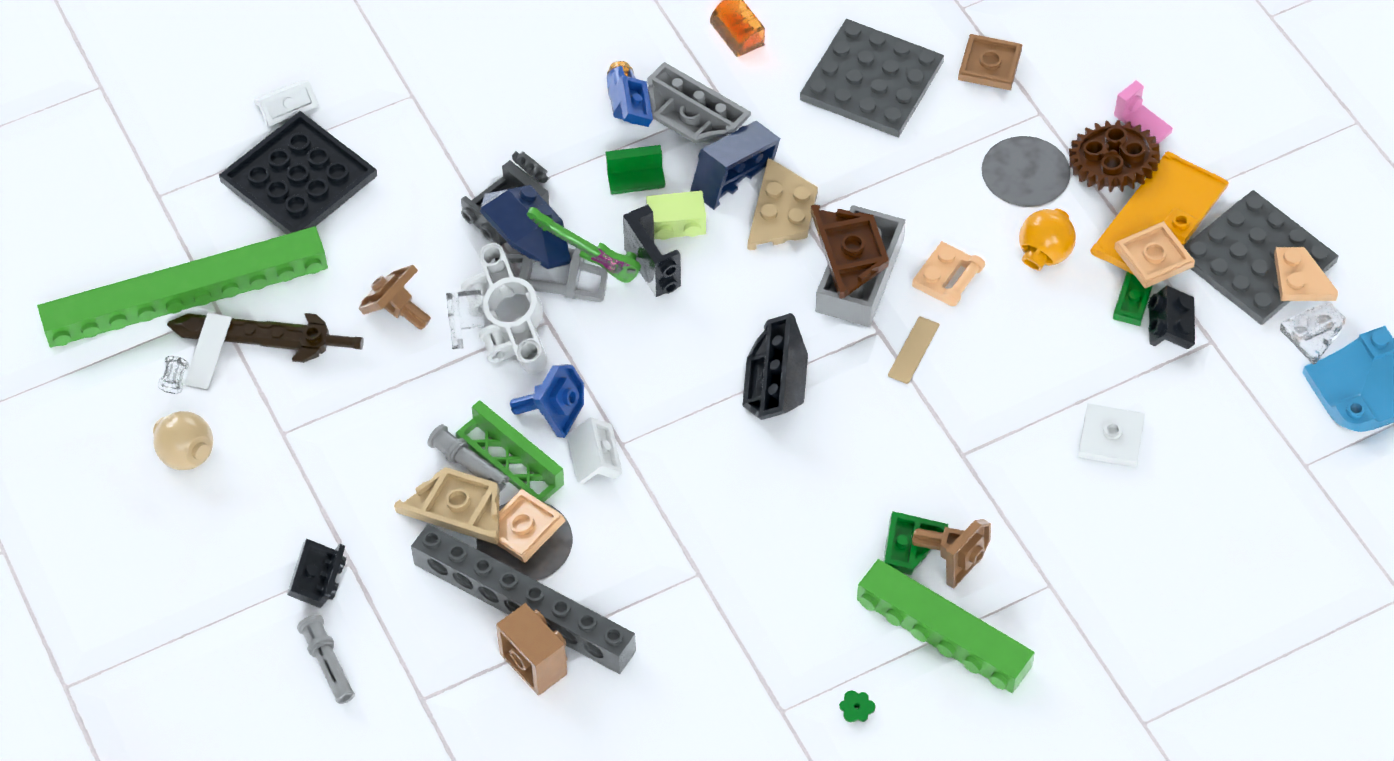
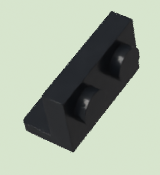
[1148,285,1195,349]
[287,538,347,608]

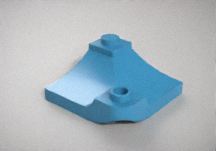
[1302,325,1394,432]

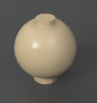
[153,411,214,470]

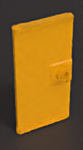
[1090,151,1229,275]

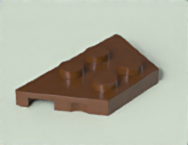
[811,204,889,299]

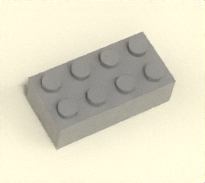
[815,205,906,327]

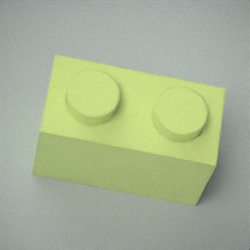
[646,191,706,240]

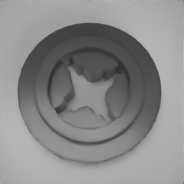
[512,150,550,183]

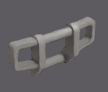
[494,248,608,302]

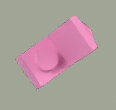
[1114,80,1173,144]

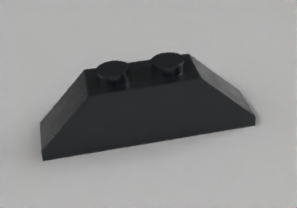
[742,313,808,420]

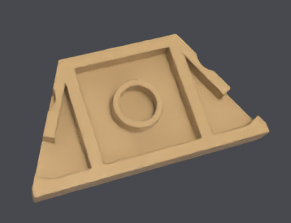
[747,159,818,250]
[394,467,500,545]

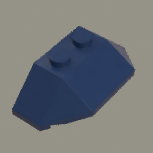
[480,185,571,269]

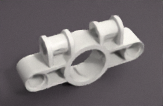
[461,243,547,374]

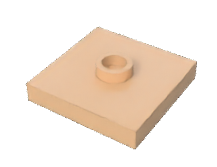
[1114,221,1195,289]
[497,489,566,563]

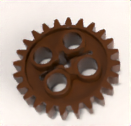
[1069,120,1160,192]

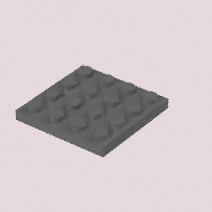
[800,18,944,138]
[1184,190,1339,325]

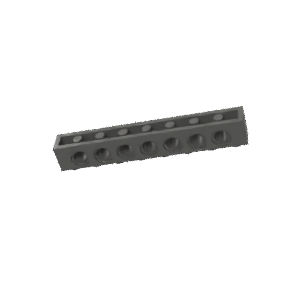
[411,524,636,674]

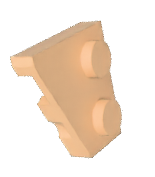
[1274,247,1338,301]

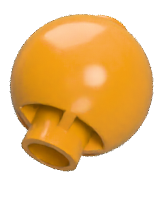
[1019,208,1076,271]

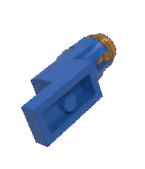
[606,61,653,127]

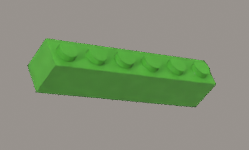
[857,559,1035,694]

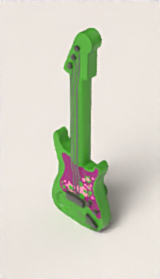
[527,207,641,283]

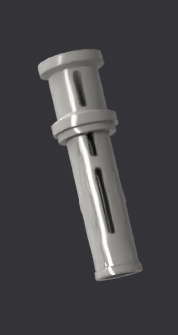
[427,424,509,492]
[297,614,355,704]

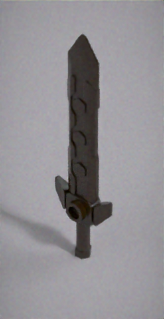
[167,313,364,363]

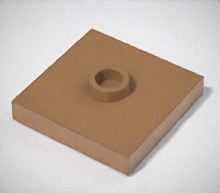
[958,34,1023,91]

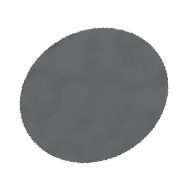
[981,136,1070,206]
[476,502,573,581]

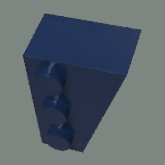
[690,120,781,210]

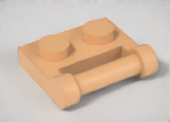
[912,241,986,306]

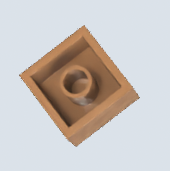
[496,603,568,696]

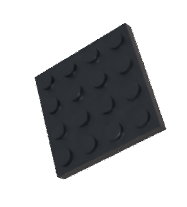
[219,111,378,234]

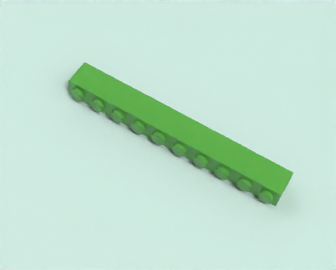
[37,226,328,348]

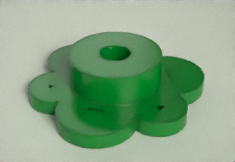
[839,690,876,723]

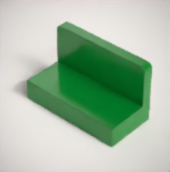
[605,145,666,195]

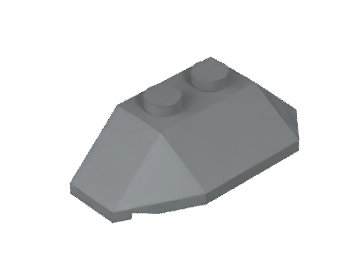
[647,62,751,144]

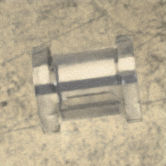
[158,355,190,394]

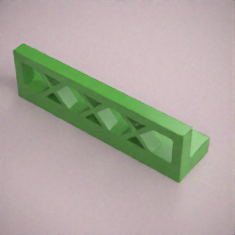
[455,400,564,502]

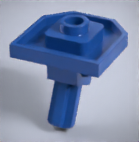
[510,364,584,438]

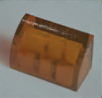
[710,0,765,58]

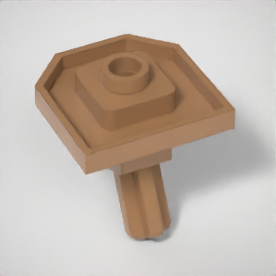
[358,264,431,330]
[912,519,991,589]

